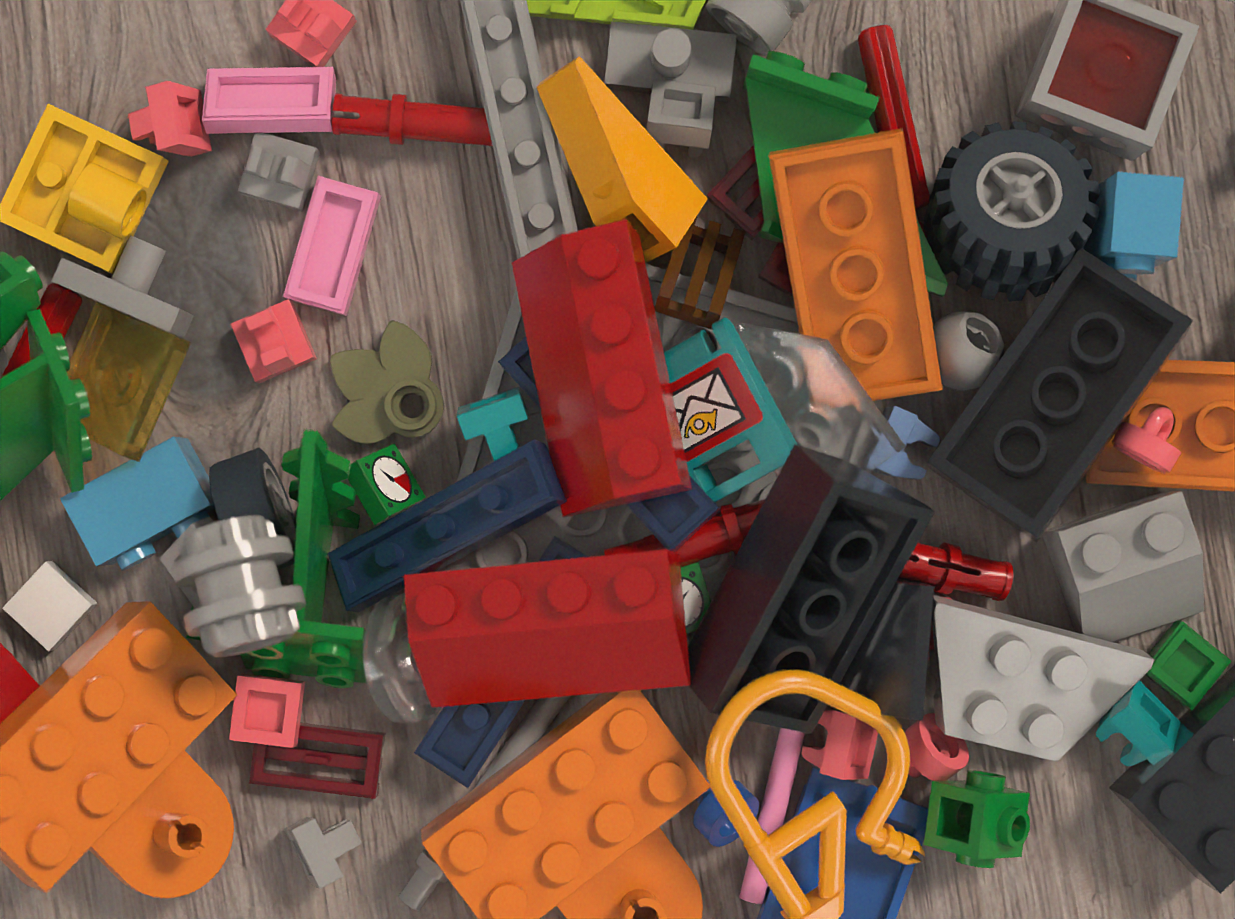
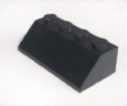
[688,444,935,734]

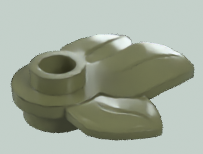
[330,320,444,444]

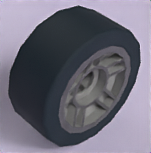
[209,448,297,570]

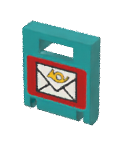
[664,317,798,502]

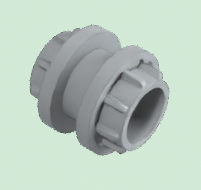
[171,516,306,657]

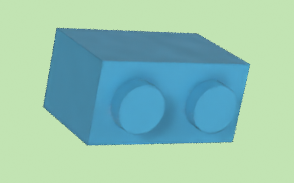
[1083,172,1184,281]
[60,436,216,571]

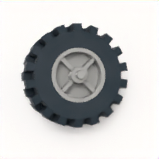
[924,121,1100,302]

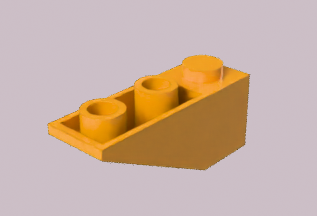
[536,56,708,263]

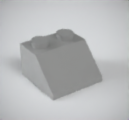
[1042,491,1204,642]

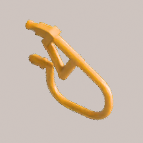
[705,670,925,919]

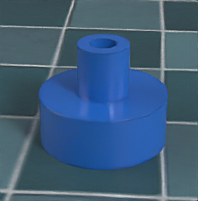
[693,779,759,847]

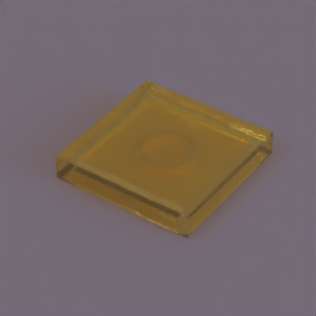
[66,301,191,462]

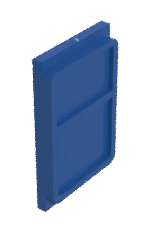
[757,766,928,919]

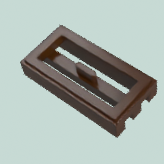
[654,216,746,330]

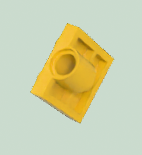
[0,104,169,274]

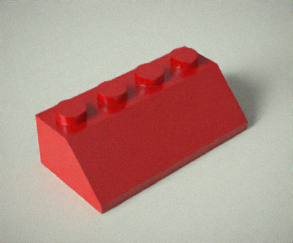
[512,219,692,517]
[404,549,691,708]

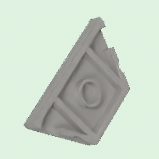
[929,595,1154,762]

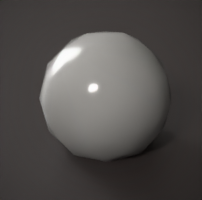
[933,311,1004,391]

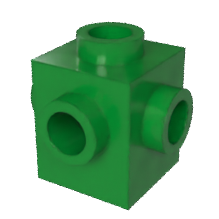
[924,770,1030,868]

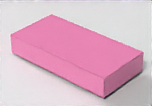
[202,67,336,134]
[283,176,381,316]

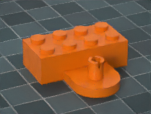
[0,601,237,898]
[421,690,711,919]

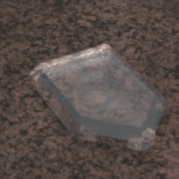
[736,322,906,477]

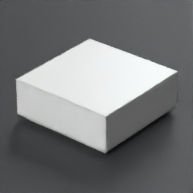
[2,561,98,651]

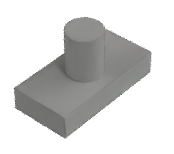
[604,21,737,102]
[52,235,194,338]

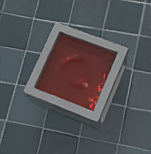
[1015,0,1199,161]

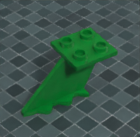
[742,51,948,297]
[0,309,92,501]
[240,429,373,688]

